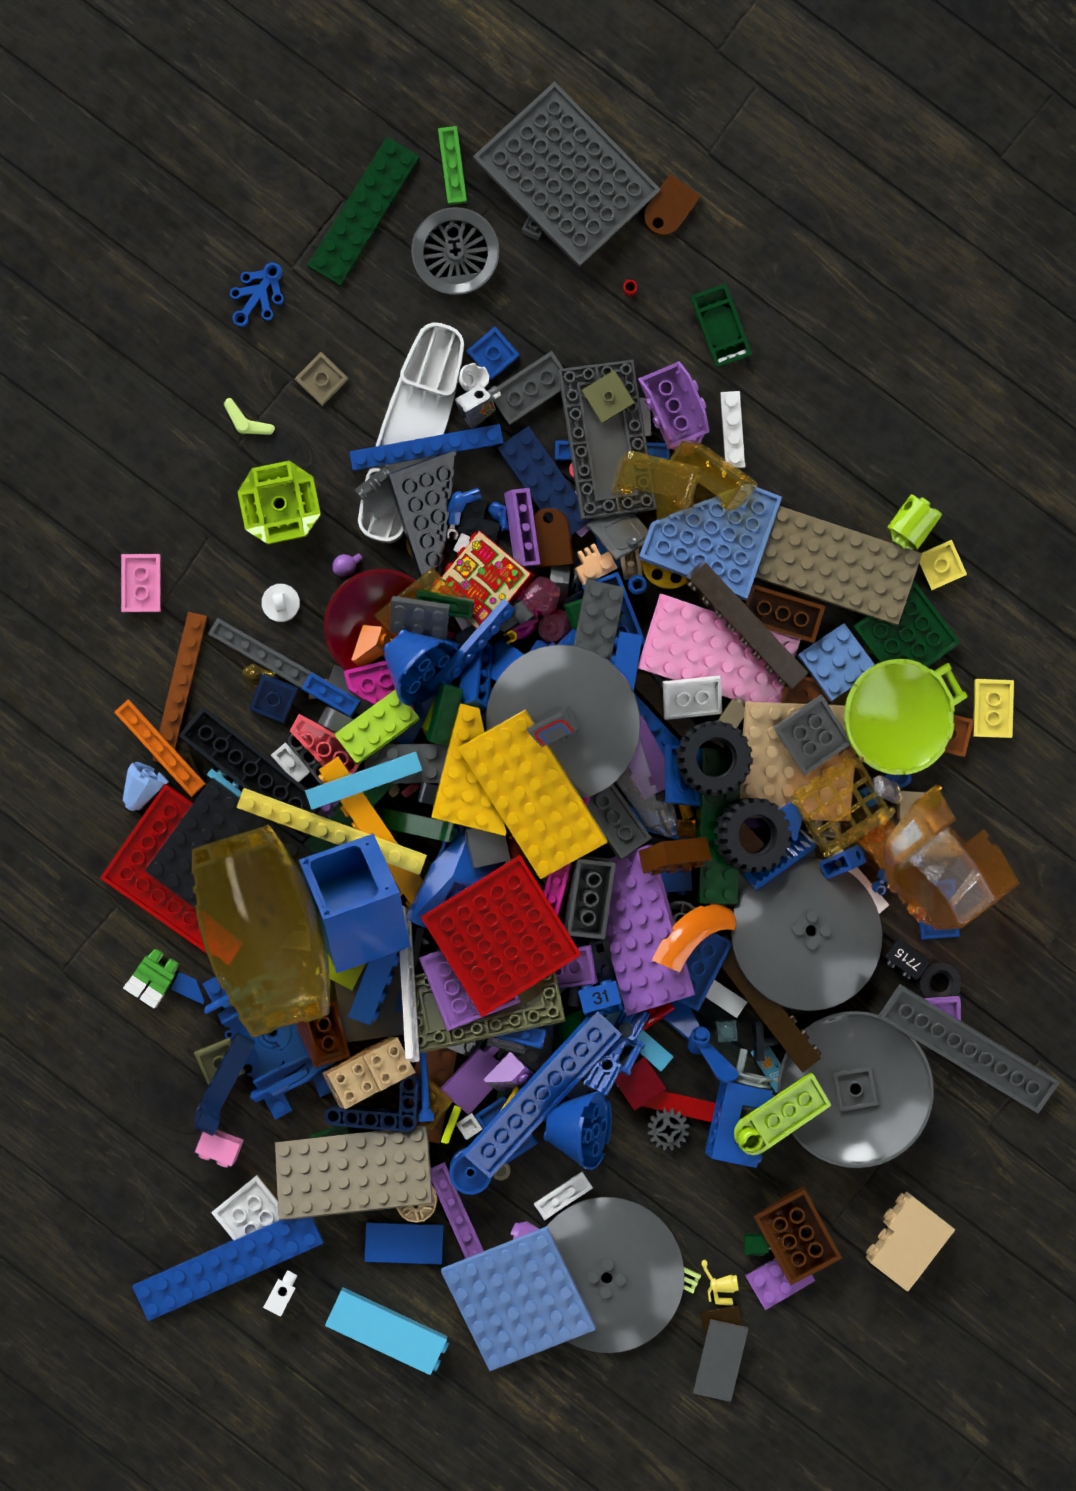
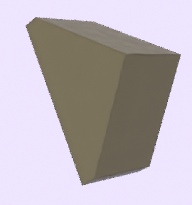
[897,791,931,821]

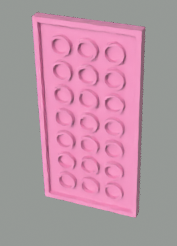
[637,594,800,703]

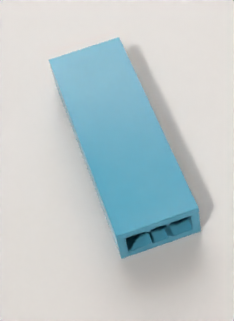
[325,1287,449,1375]

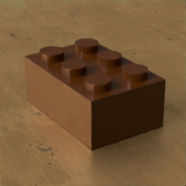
[638,837,712,876]

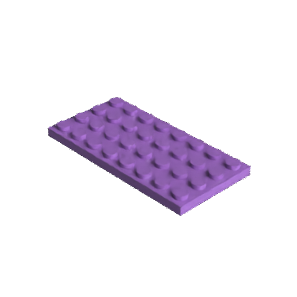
[606,845,695,1015]

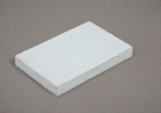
[663,675,722,720]

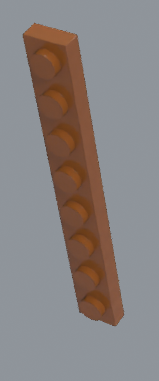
[152,612,207,762]

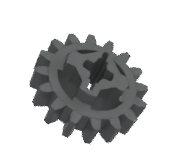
[648,1108,689,1150]

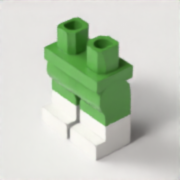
[123,949,179,1008]

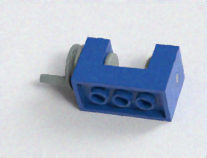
[705,1048,774,1168]

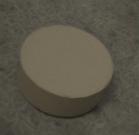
[493,1163,510,1180]

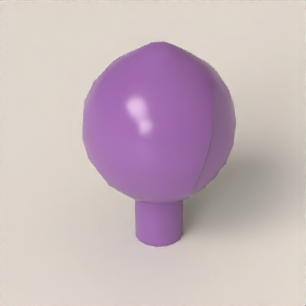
[333,554,363,577]

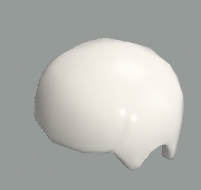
[458,363,489,391]

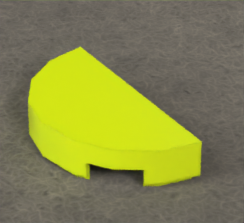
[441,1105,461,1144]

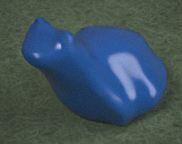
[488,502,509,531]

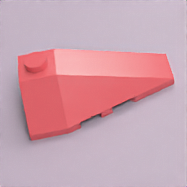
[290,714,360,774]

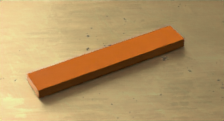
[114,699,207,797]

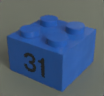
[578,980,623,1018]

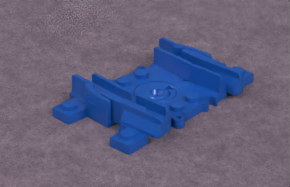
[203,948,337,1120]

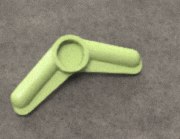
[224,398,275,435]

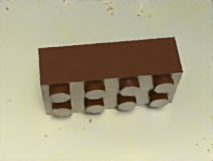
[744,584,825,645]

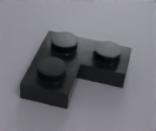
[458,498,500,543]

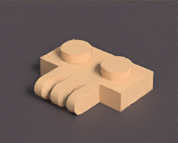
[575,544,617,585]

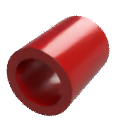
[623,280,637,297]

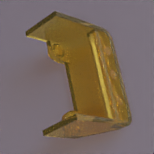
[666,440,758,511]
[611,451,701,510]

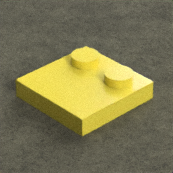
[919,540,967,590]

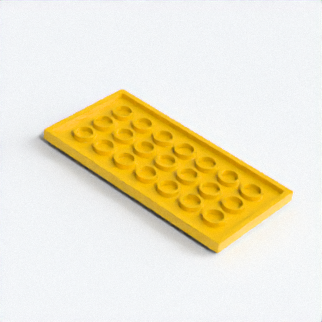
[459,709,608,879]

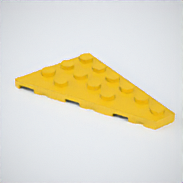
[431,704,506,836]

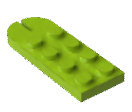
[734,1072,832,1155]

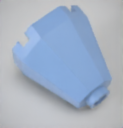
[123,762,168,811]

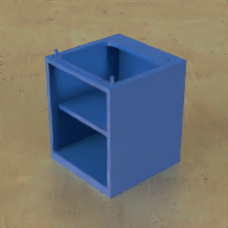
[299,833,410,973]

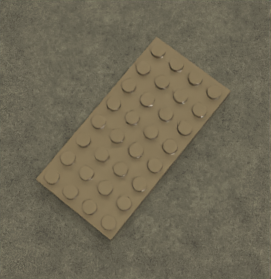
[755,506,922,626]
[275,1125,433,1221]

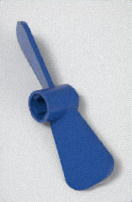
[662,1001,738,1083]

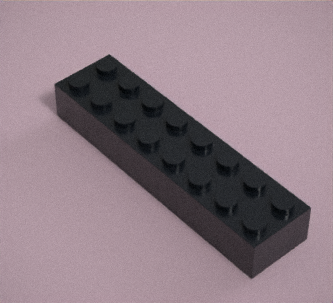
[179,706,323,835]

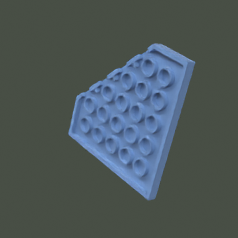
[638,483,782,601]

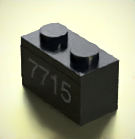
[883,938,930,980]

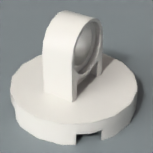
[262,584,300,622]

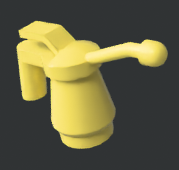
[702,1260,739,1306]

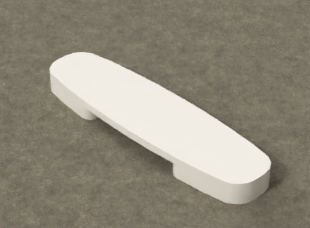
[358,323,464,544]

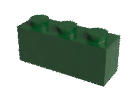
[426,682,463,746]

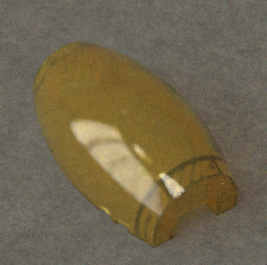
[192,825,330,1038]

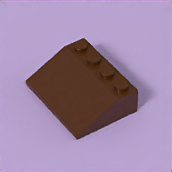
[754,1186,842,1285]

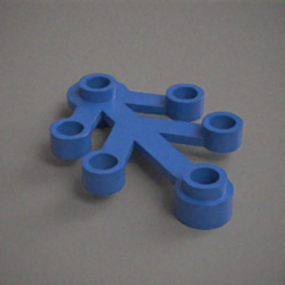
[230,262,284,327]

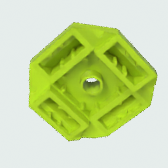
[238,461,321,544]

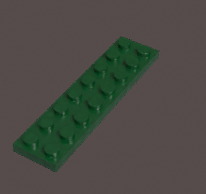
[307,137,419,286]

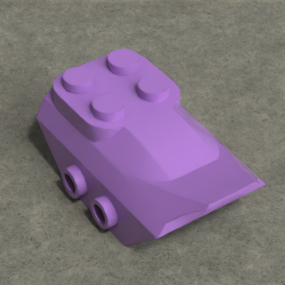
[638,361,709,455]

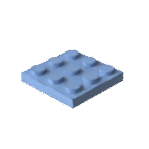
[797,623,875,702]

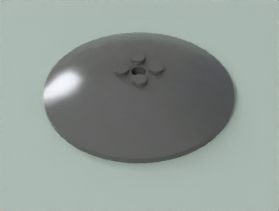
[486,645,641,798]
[730,857,882,1011]
[777,1011,934,1168]
[547,1197,684,1353]

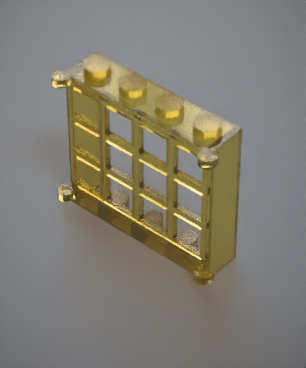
[790,756,896,858]

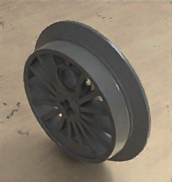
[411,207,499,295]

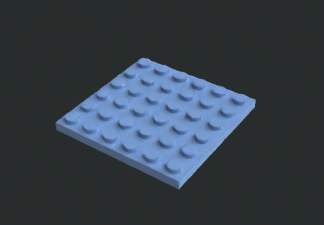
[441,1226,596,1371]

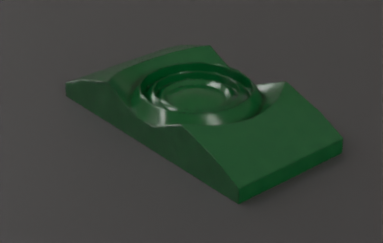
[690,283,752,368]

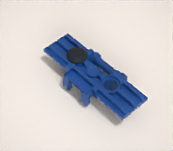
[583,1007,650,1095]

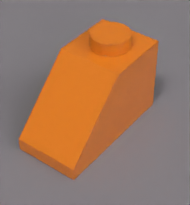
[352,625,391,667]

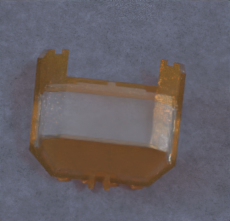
[884,785,1020,930]

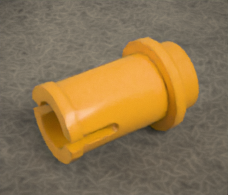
[678,805,694,820]

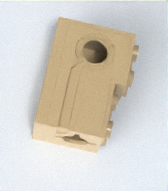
[322,1036,415,1109]
[866,1191,955,1292]

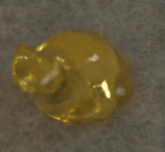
[242,664,274,681]

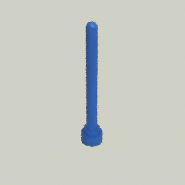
[418,1052,434,1122]

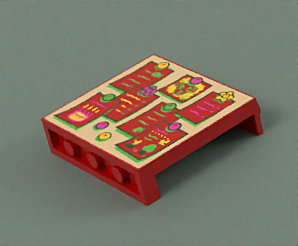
[431,530,535,629]

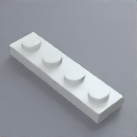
[720,391,745,469]

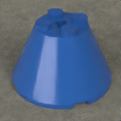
[383,629,458,706]
[544,1091,612,1170]

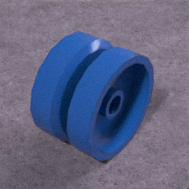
[449,1147,491,1195]

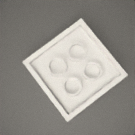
[211,1175,279,1240]

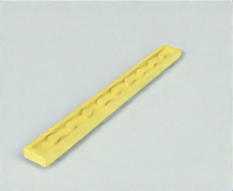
[237,788,427,875]

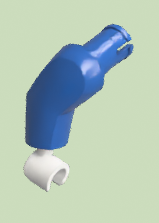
[446,488,481,540]

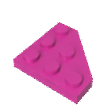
[343,661,414,710]

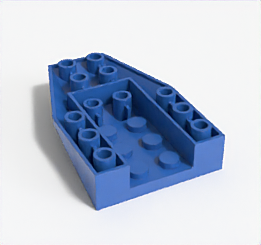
[406,826,508,929]

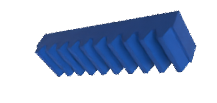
[743,830,816,890]

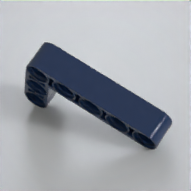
[194,1032,255,1136]
[324,1073,421,1132]

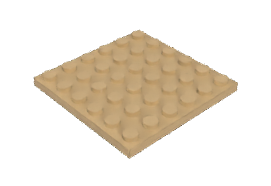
[740,701,856,821]

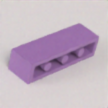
[504,488,540,568]

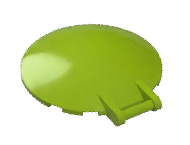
[844,659,968,775]

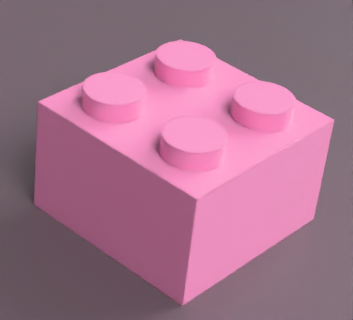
[195,1130,244,1167]

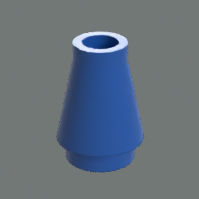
[628,575,647,594]

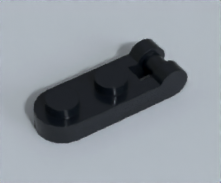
[586,934,617,983]

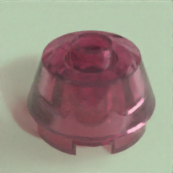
[523,577,560,615]
[538,609,572,645]

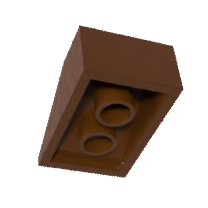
[293,1001,350,1067]

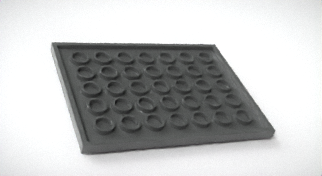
[473,81,661,267]

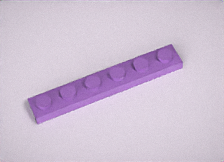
[431,1162,484,1258]

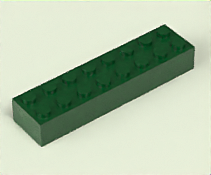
[694,748,740,904]

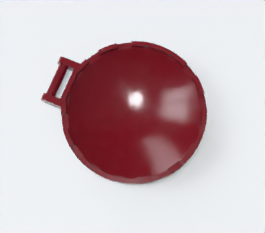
[324,569,456,670]

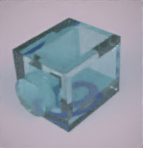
[715,1020,738,1042]

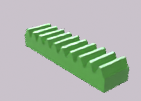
[438,126,467,205]

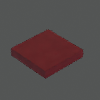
[615,1056,666,1111]

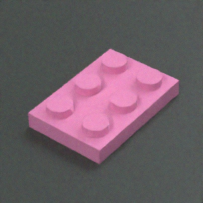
[121,554,161,612]

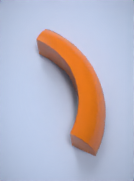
[652,904,736,972]

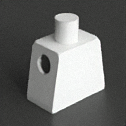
[263,1270,297,1317]

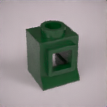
[744,1234,772,1256]

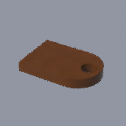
[644,174,701,236]
[534,508,574,567]

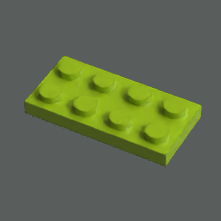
[334,690,420,765]

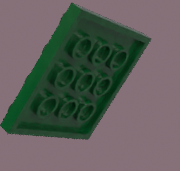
[853,581,960,667]

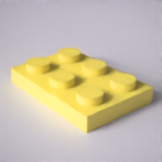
[973,679,1014,738]

